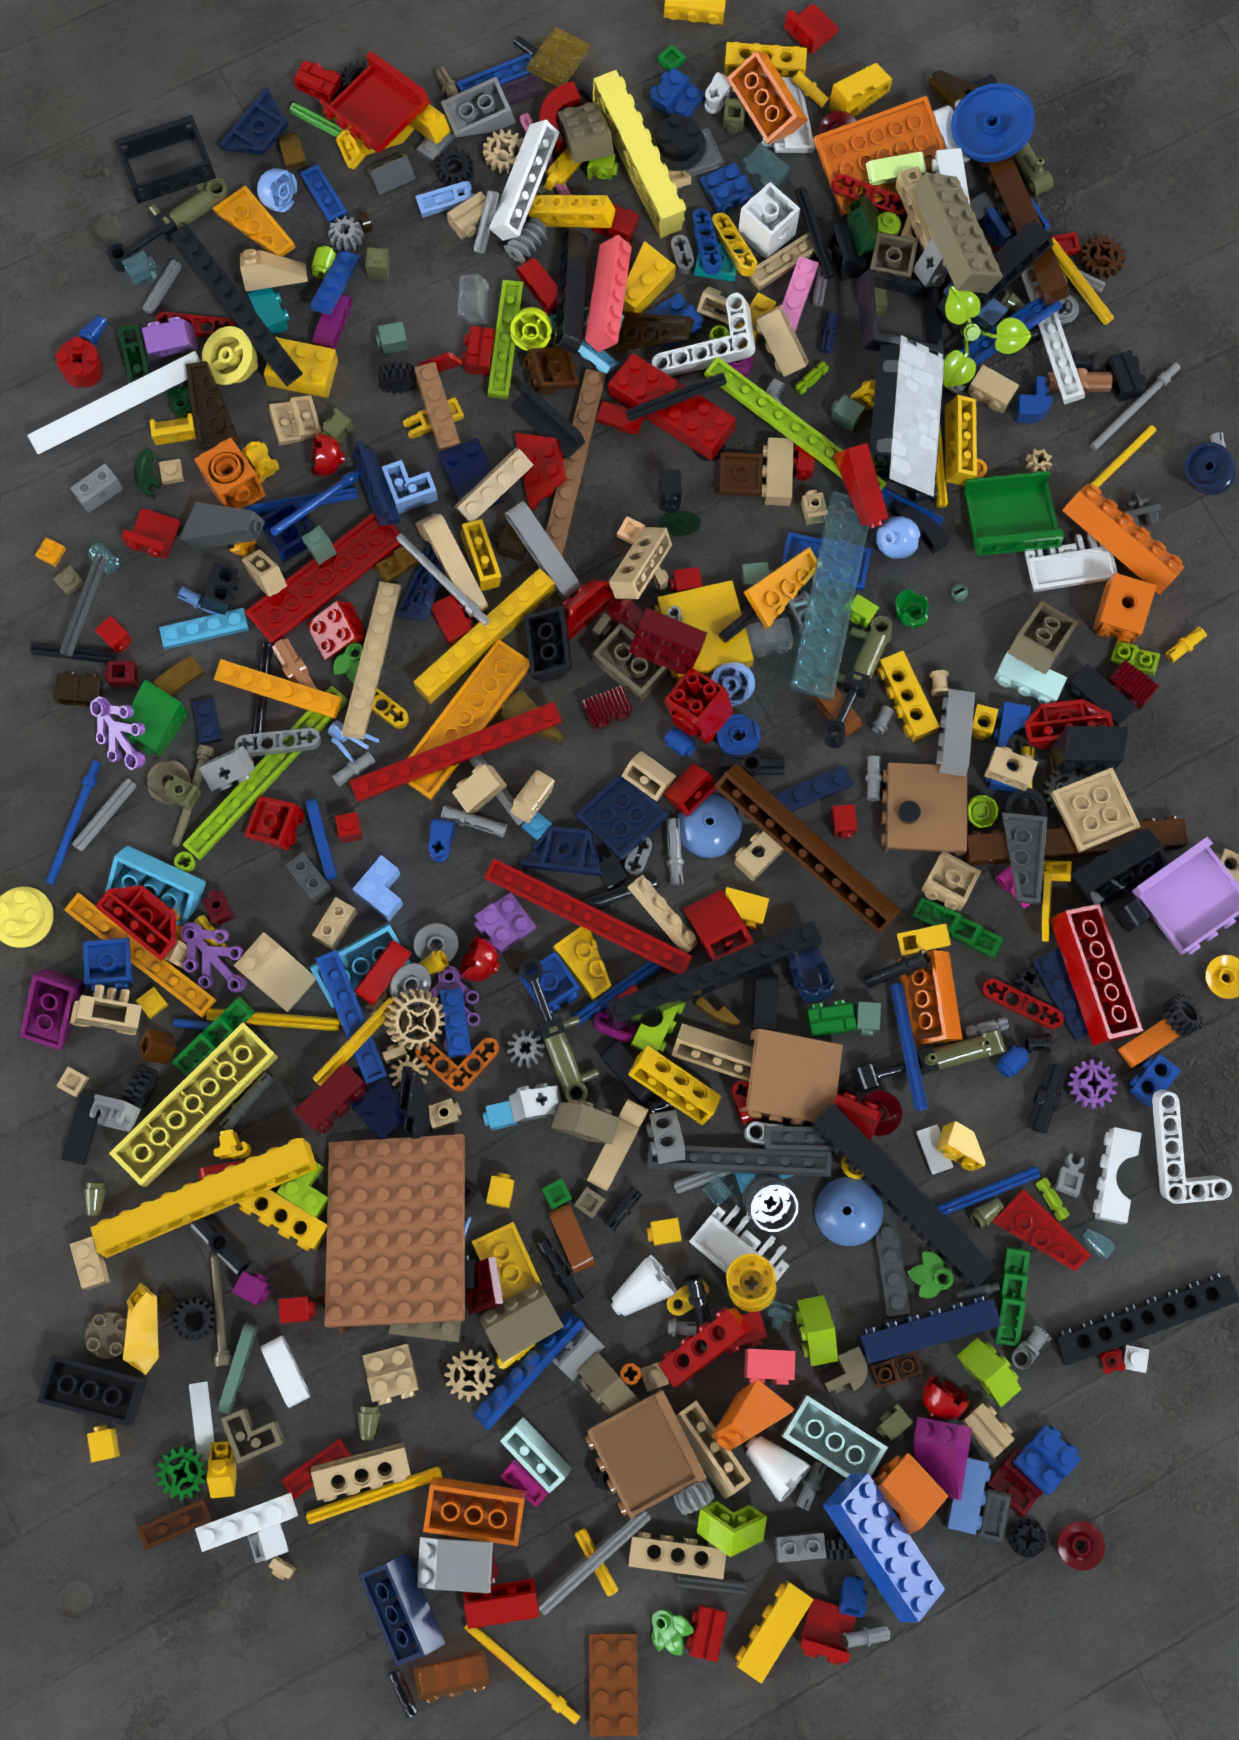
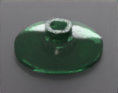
[658,511,701,537]

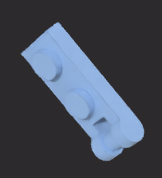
[415,181,474,218]

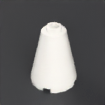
[611,1255,677,1316]
[745,1436,811,1502]

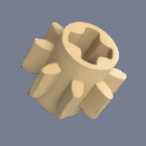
[1026,449,1052,472]

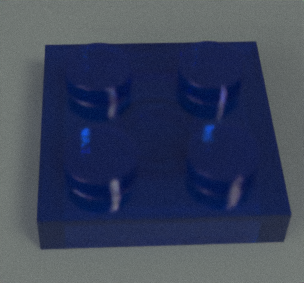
[351,1077,404,1139]

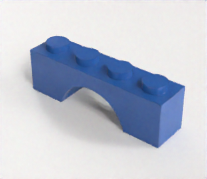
[986,701,1031,794]

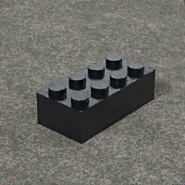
[37,1355,148,1426]

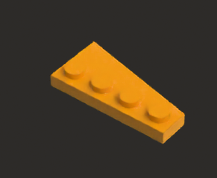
[212,185,296,257]
[744,547,821,629]

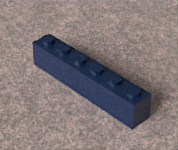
[857,1295,1001,1364]

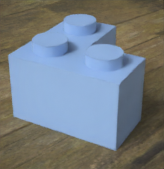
[382,460,438,514]
[353,855,403,921]

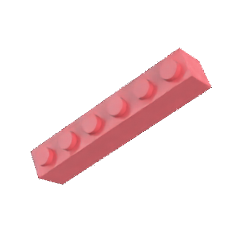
[585,235,632,352]

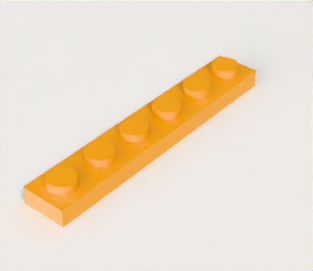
[214,659,343,719]

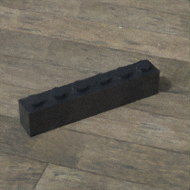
[937,219,1054,331]

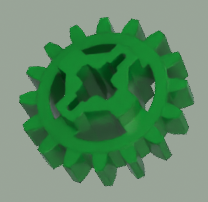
[156,1446,208,1500]

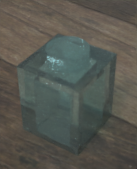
[121,250,157,288]

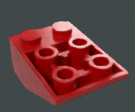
[683,890,754,962]

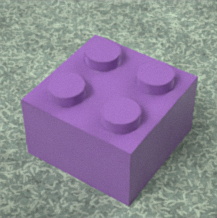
[142,317,198,358]

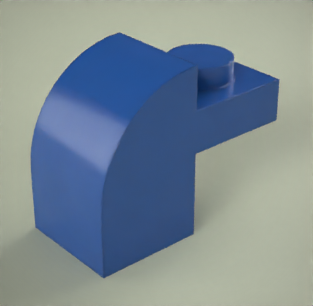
[1016,376,1054,423]

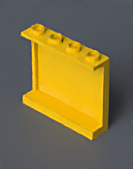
[654,580,754,684]

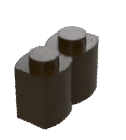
[53,671,104,707]

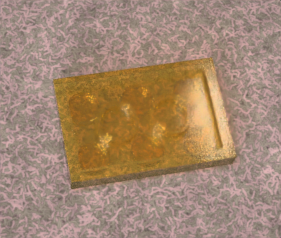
[527,26,590,87]

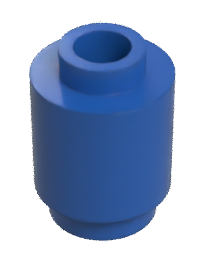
[664,727,697,758]
[996,1045,1029,1079]

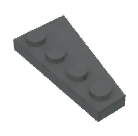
[1002,813,1047,905]

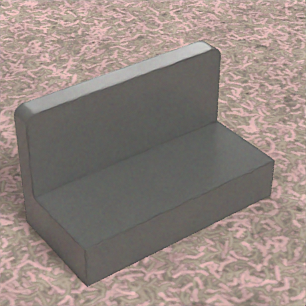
[366,152,415,194]

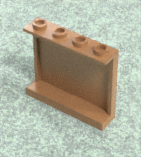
[881,763,967,856]
[741,1029,843,1127]
[584,1390,707,1519]

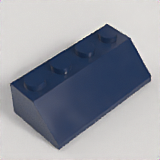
[359,1553,445,1666]

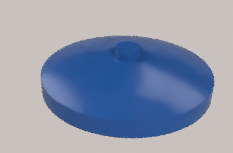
[951,83,1035,162]

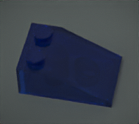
[439,438,504,508]

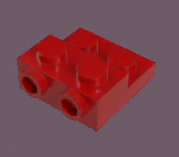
[244,796,304,850]

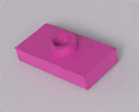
[500,1459,548,1507]

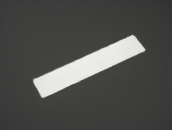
[189,1381,214,1470]

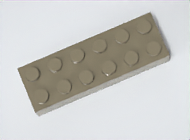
[911,172,1003,294]

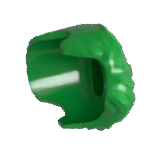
[895,589,929,628]

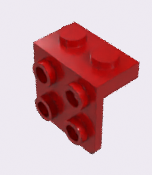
[784,4,839,55]
[122,509,181,560]
[834,1092,883,1141]
[799,1598,856,1666]

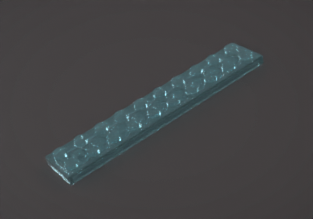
[790,491,869,701]

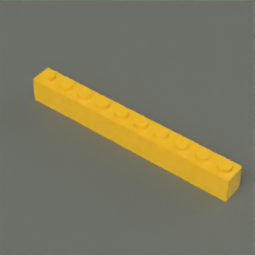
[90,1138,317,1258]

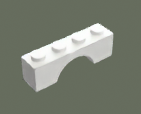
[1093,1127,1142,1224]
[195,1493,298,1552]

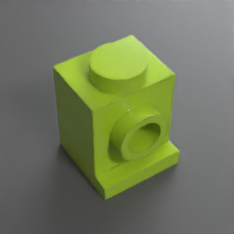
[587,154,619,180]
[844,594,879,631]

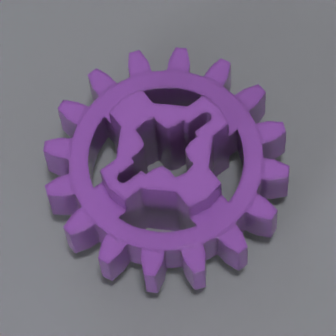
[1066,1060,1118,1110]

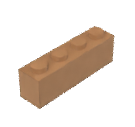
[415,362,460,455]

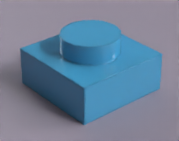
[521,812,552,841]

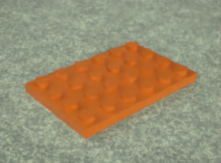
[813,95,946,217]

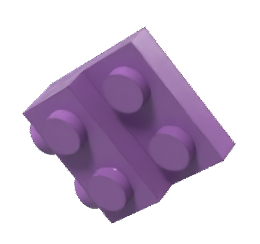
[474,892,537,954]

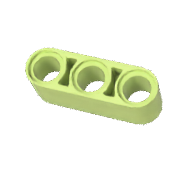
[866,152,927,185]

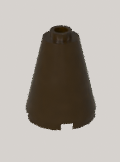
[929,70,980,111]

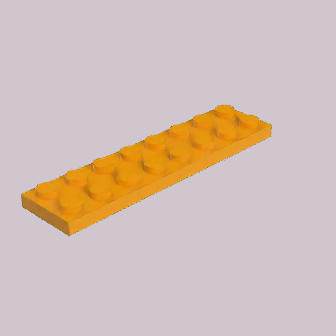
[408,639,530,801]

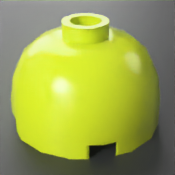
[510,307,552,351]

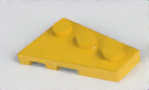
[552,927,612,1000]

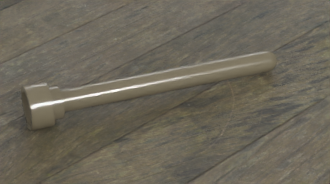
[172,745,216,847]
[210,1253,233,1367]

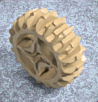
[384,988,446,1050]

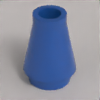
[78,315,108,345]

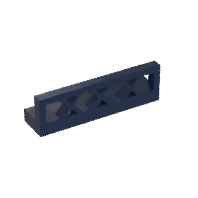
[352,441,401,527]

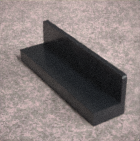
[512,382,585,459]

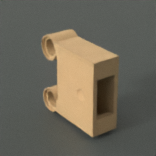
[70,984,142,1035]

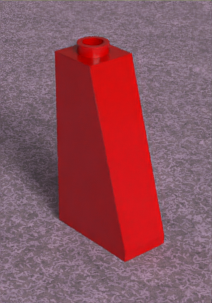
[833,443,889,528]

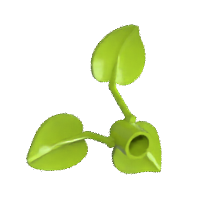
[943,286,1031,388]

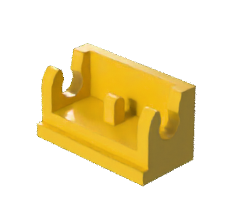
[150,413,196,445]

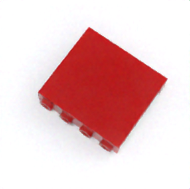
[319,51,431,154]

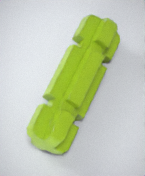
[794,361,829,395]
[1036,1177,1069,1221]

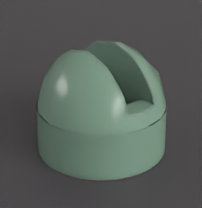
[950,584,968,603]

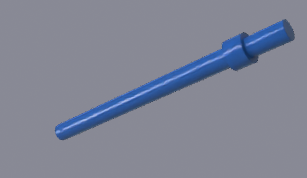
[270,469,360,536]
[45,760,102,885]

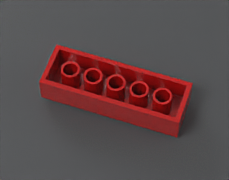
[608,353,736,461]
[1050,904,1143,1046]

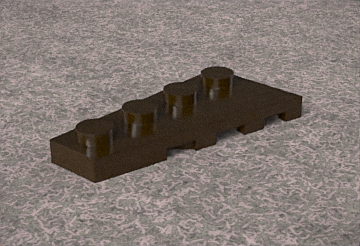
[607,312,694,353]
[185,361,241,450]

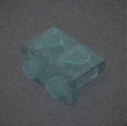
[743,143,792,188]

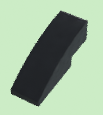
[888,500,950,554]
[397,1066,430,1139]

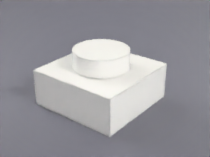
[1122,1345,1149,1373]

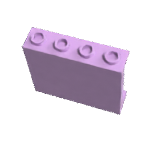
[1132,836,1239,955]

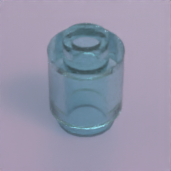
[87,543,119,575]

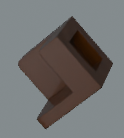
[138,1029,177,1064]

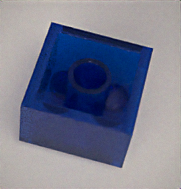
[261,498,314,563]

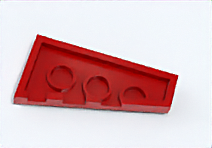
[992,1189,1091,1271]

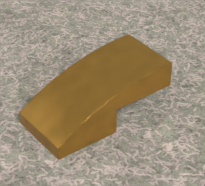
[278,132,306,170]
[374,546,420,583]
[154,655,204,696]
[695,997,740,1028]

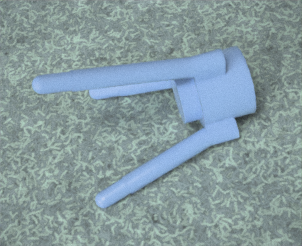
[328,720,379,762]

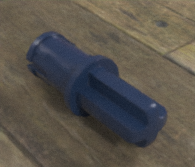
[820,312,839,354]

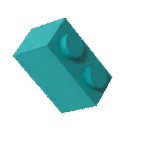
[247,287,290,335]

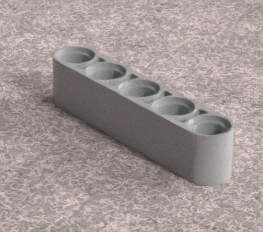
[505,501,581,601]

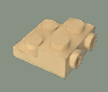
[921,852,982,911]
[363,1344,419,1405]

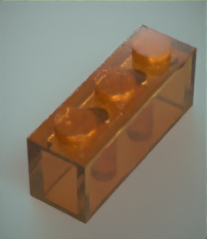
[413,1651,491,1703]

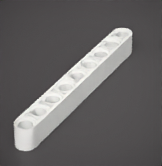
[27,351,201,454]

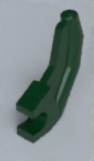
[135,448,161,499]

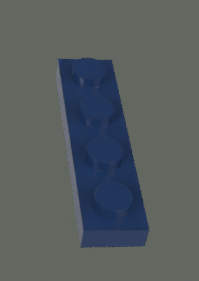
[773,765,853,812]

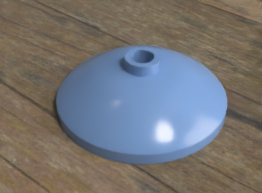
[677,794,742,858]
[815,1177,884,1246]

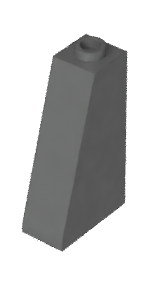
[179,502,265,550]

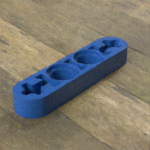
[692,208,722,275]
[305,798,338,881]

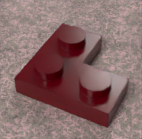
[465,1257,503,1315]

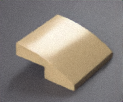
[268,395,322,446]

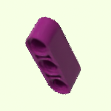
[313,294,352,350]

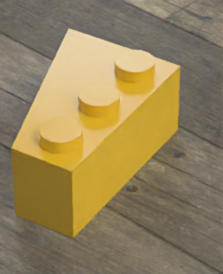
[829,63,892,117]
[622,241,676,313]

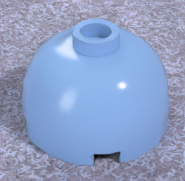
[257,168,297,212]
[876,516,920,559]
[711,662,755,706]

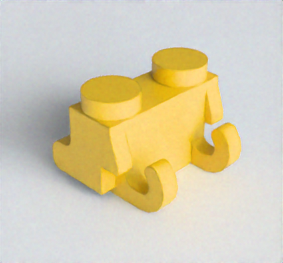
[242,441,279,483]
[214,1130,252,1160]

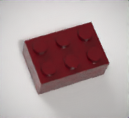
[628,608,707,675]
[294,1063,369,1135]

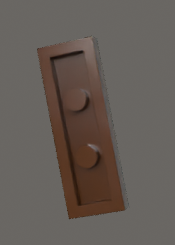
[137,1498,214,1551]

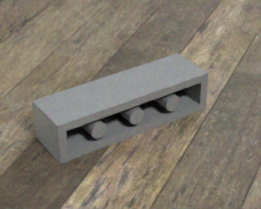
[936,689,975,777]

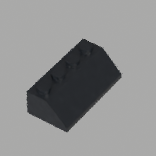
[1072,827,1168,909]

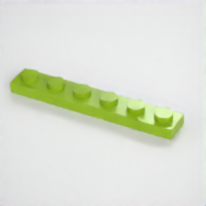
[488,280,524,399]

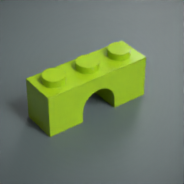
[631,1002,686,1054]

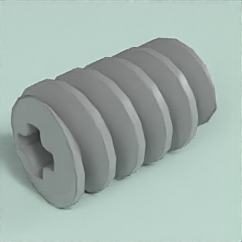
[504,217,547,264]

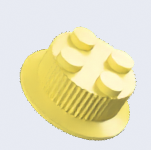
[202,326,258,385]
[0,887,54,948]

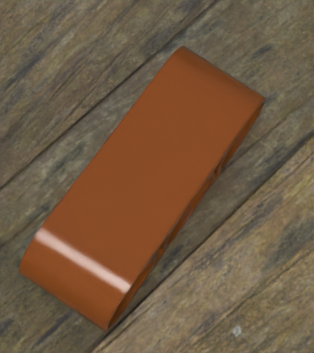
[808,676,862,737]
[548,1203,596,1274]

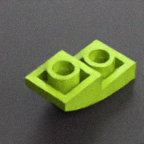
[1111,641,1160,676]

